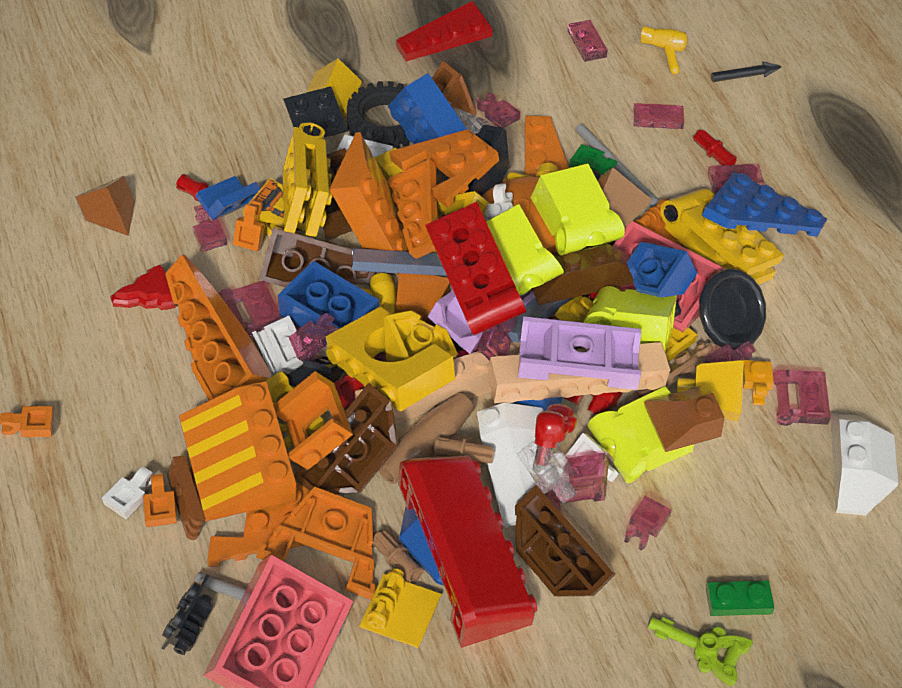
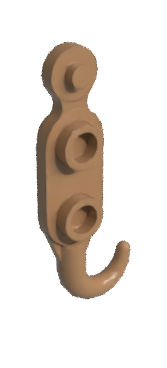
[638,342,713,398]

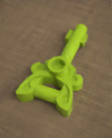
[648,617,753,686]

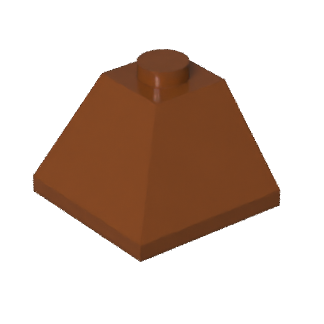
[644,387,725,452]

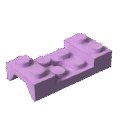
[428,291,535,354]
[518,316,641,390]

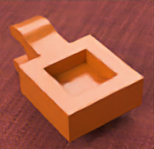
[233,200,265,252]
[0,406,54,437]
[143,474,177,527]

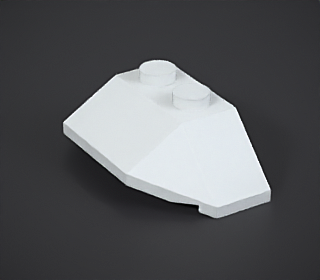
[831,413,898,516]

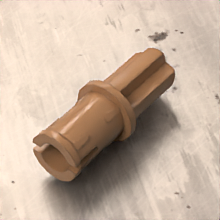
[434,436,495,464]
[373,530,423,583]

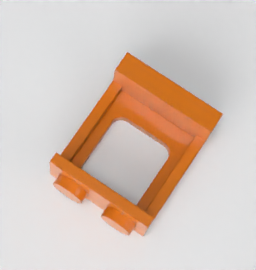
[273,371,353,470]

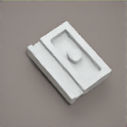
[252,316,310,376]

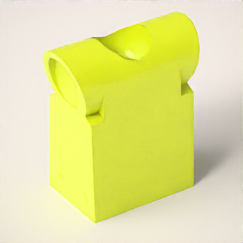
[530,164,625,255]
[486,204,564,296]
[583,286,677,352]
[588,386,694,484]

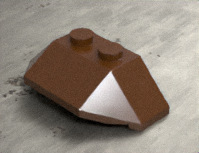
[531,243,634,305]
[294,383,399,495]
[515,485,616,597]

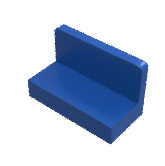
[196,176,261,221]

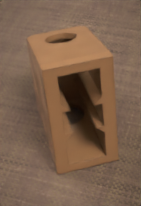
[598,168,652,228]

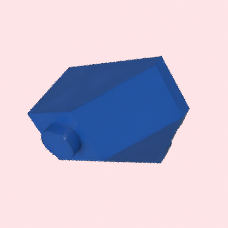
[627,242,697,297]

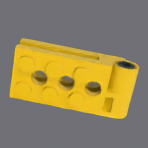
[282,123,332,237]
[660,188,784,285]

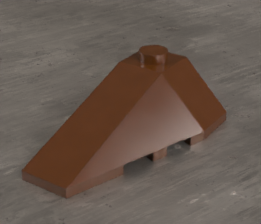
[259,225,375,287]

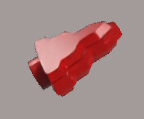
[110,265,175,310]

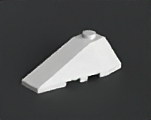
[477,403,544,528]

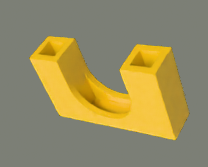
[326,307,455,412]

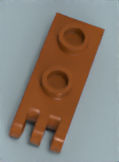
[167,456,205,540]

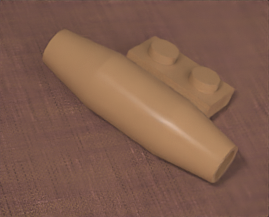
[379,393,486,484]

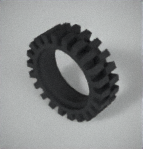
[347,81,409,149]

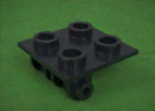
[283,86,348,138]
[161,574,213,655]

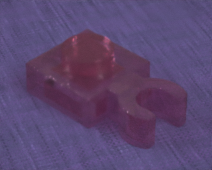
[477,93,520,128]
[289,313,339,362]
[624,496,672,551]

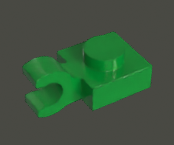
[570,144,617,175]

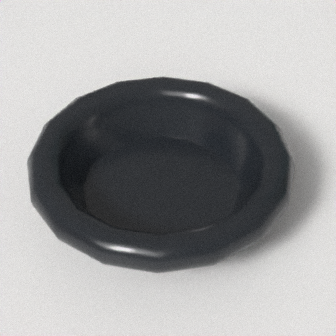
[699,269,766,351]

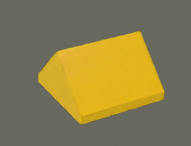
[306,58,362,117]

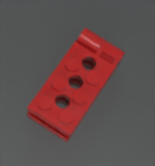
[425,202,527,336]

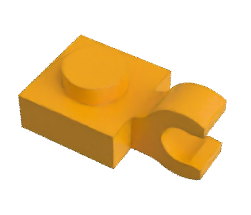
[743,360,774,406]

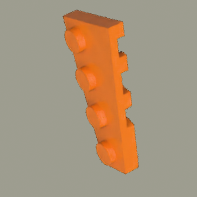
[387,158,438,259]

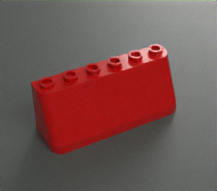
[398,455,538,648]

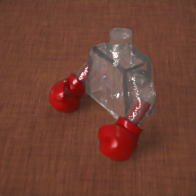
[516,404,577,503]

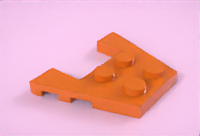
[389,129,499,207]
[207,483,310,567]
[256,487,375,600]

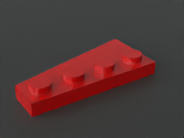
[396,1,493,62]

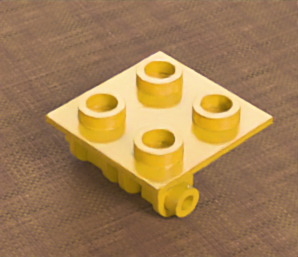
[359,569,442,648]

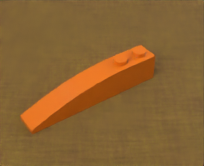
[165,254,273,401]

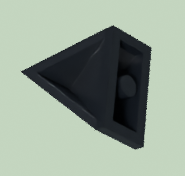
[287,354,344,387]

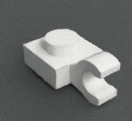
[483,184,514,221]
[565,433,620,482]
[102,466,153,520]

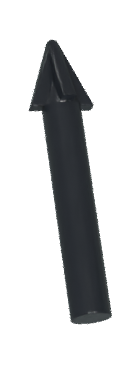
[711,61,782,82]

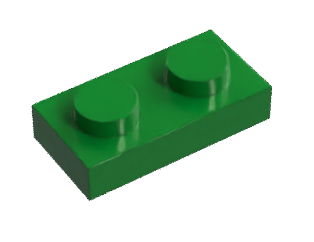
[706,581,775,616]

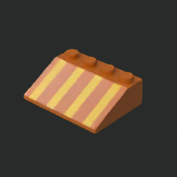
[329,132,409,252]
[179,381,296,522]

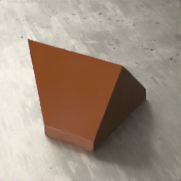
[432,61,477,115]
[75,176,134,236]

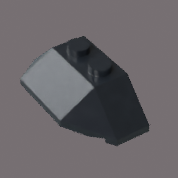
[441,125,509,217]

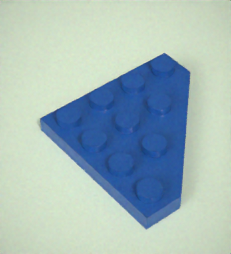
[702,172,827,237]

